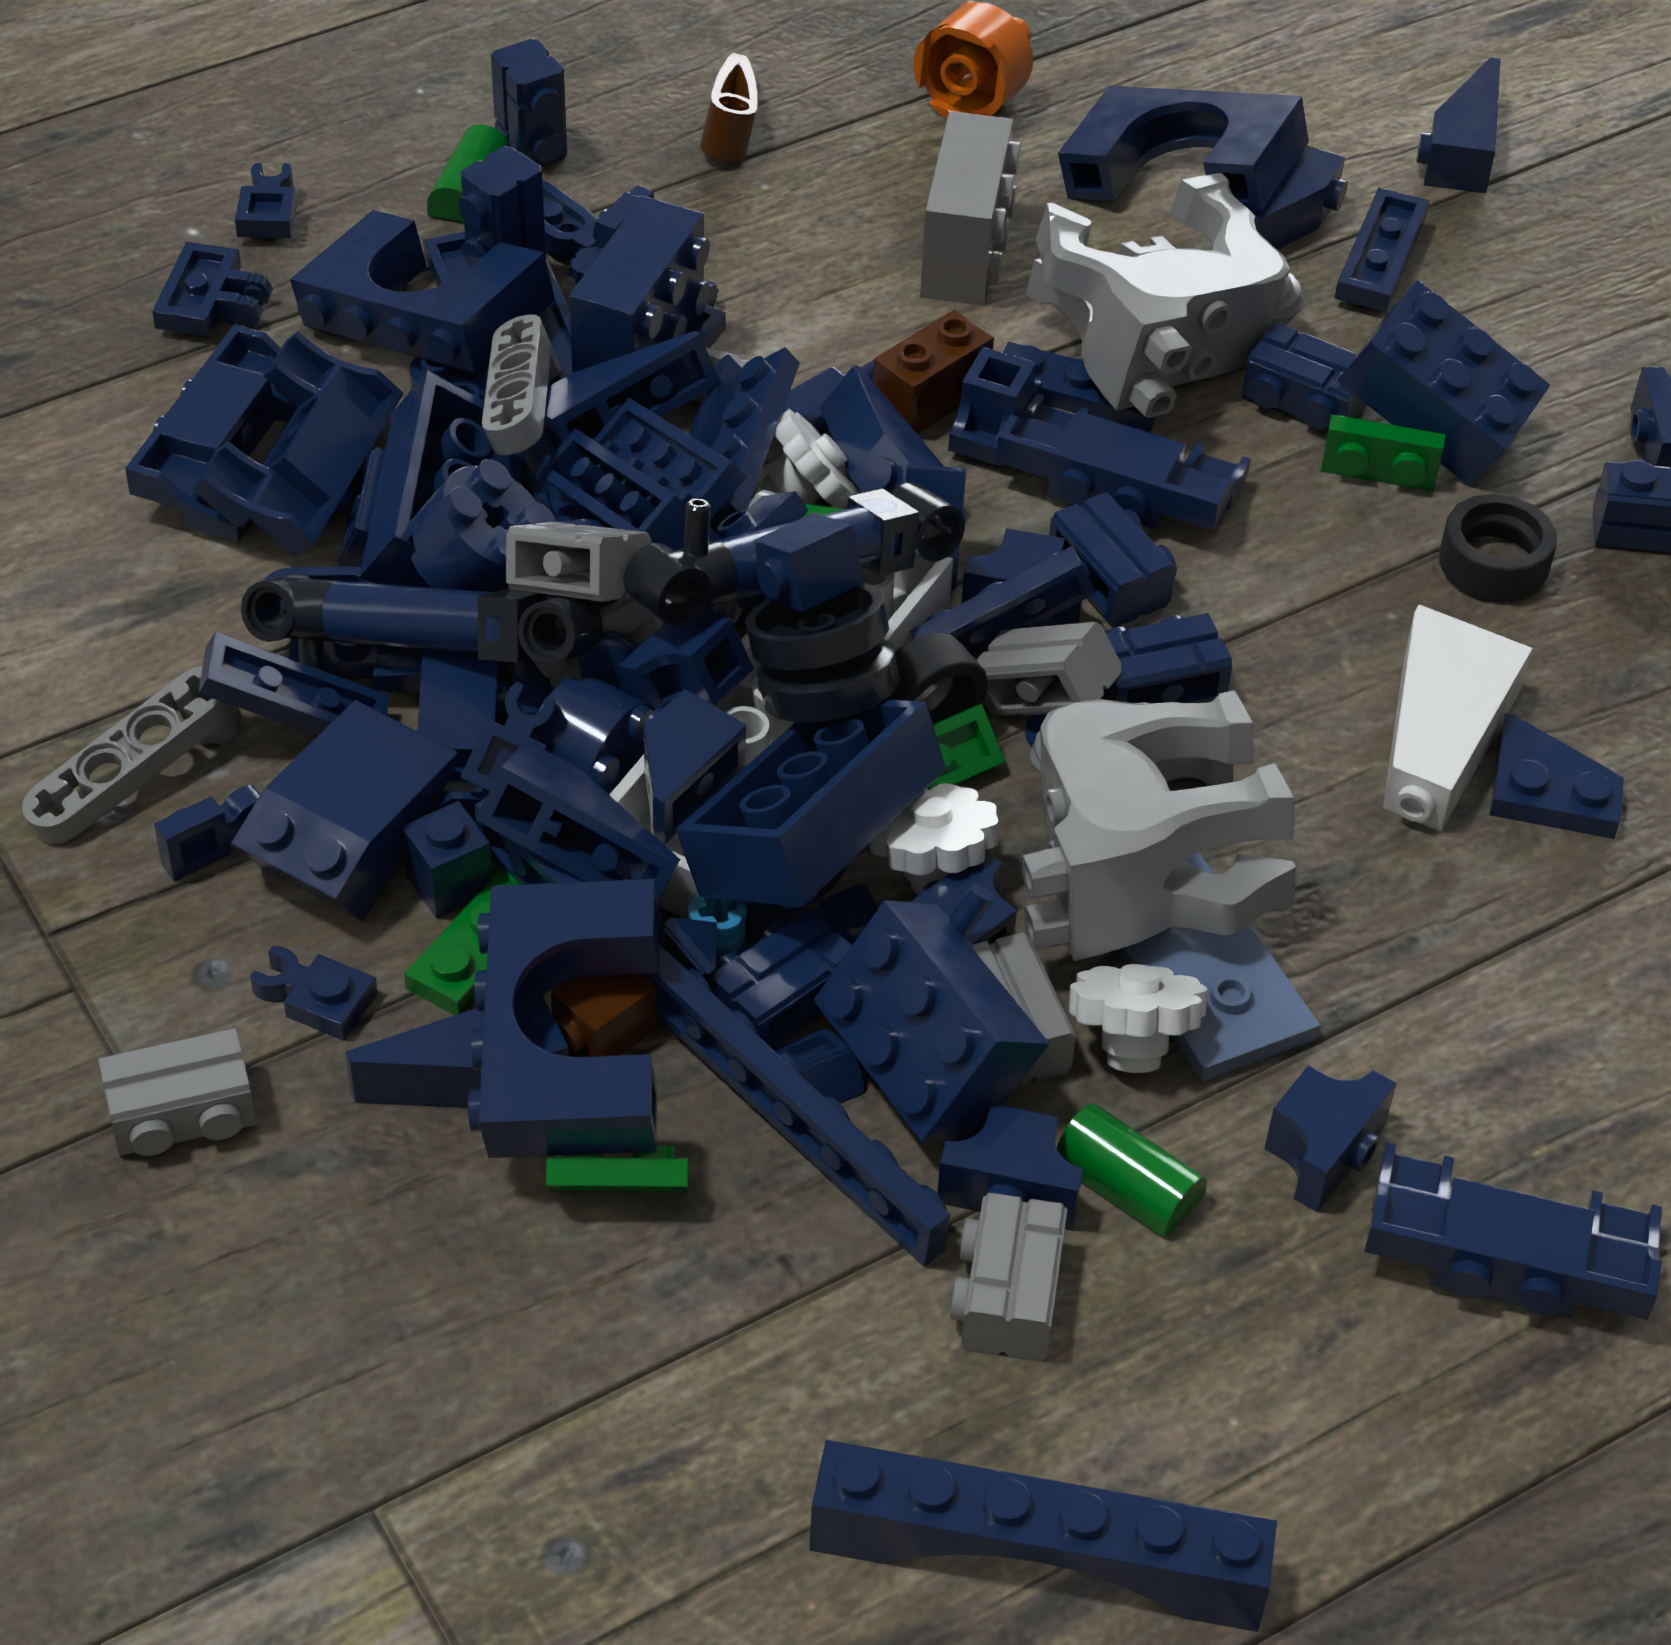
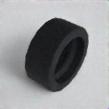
[1439,493,1557,603]
[885,633,988,724]

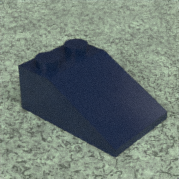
[231,700,462,922]

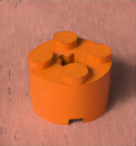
[913,1,1033,118]

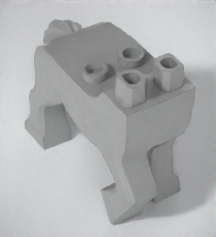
[1026,173,1305,418]
[1022,690,1296,961]

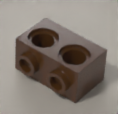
[873,310,994,434]

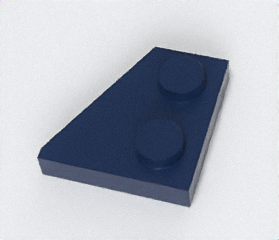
[1489,713,1624,839]

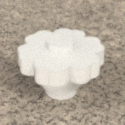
[759,409,862,509]
[869,783,999,893]
[1069,964,1207,1073]

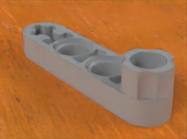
[482,315,562,455]
[22,666,242,845]

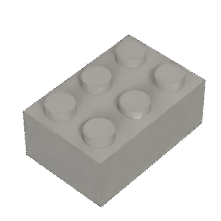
[920,111,1021,305]

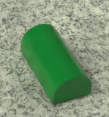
[427,124,511,223]
[1056,1103,1207,1238]

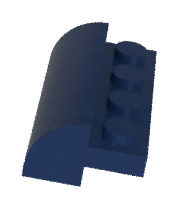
[688,347,800,535]
[538,398,747,550]

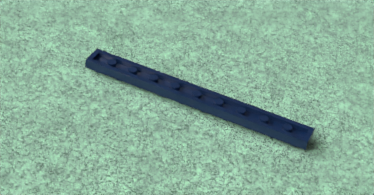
[475,798,951,1267]

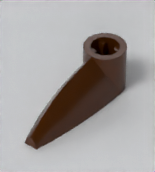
[700,53,758,162]

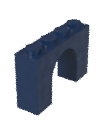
[1058,86,1309,212]
[290,210,555,373]
[468,879,661,1158]

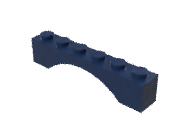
[809,1440,1277,1632]

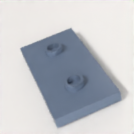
[1114,853,1321,1082]

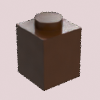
[550,974,657,1057]

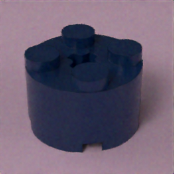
[407,459,556,592]
[533,673,654,795]

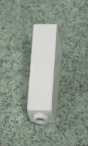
[1383,604,1532,832]

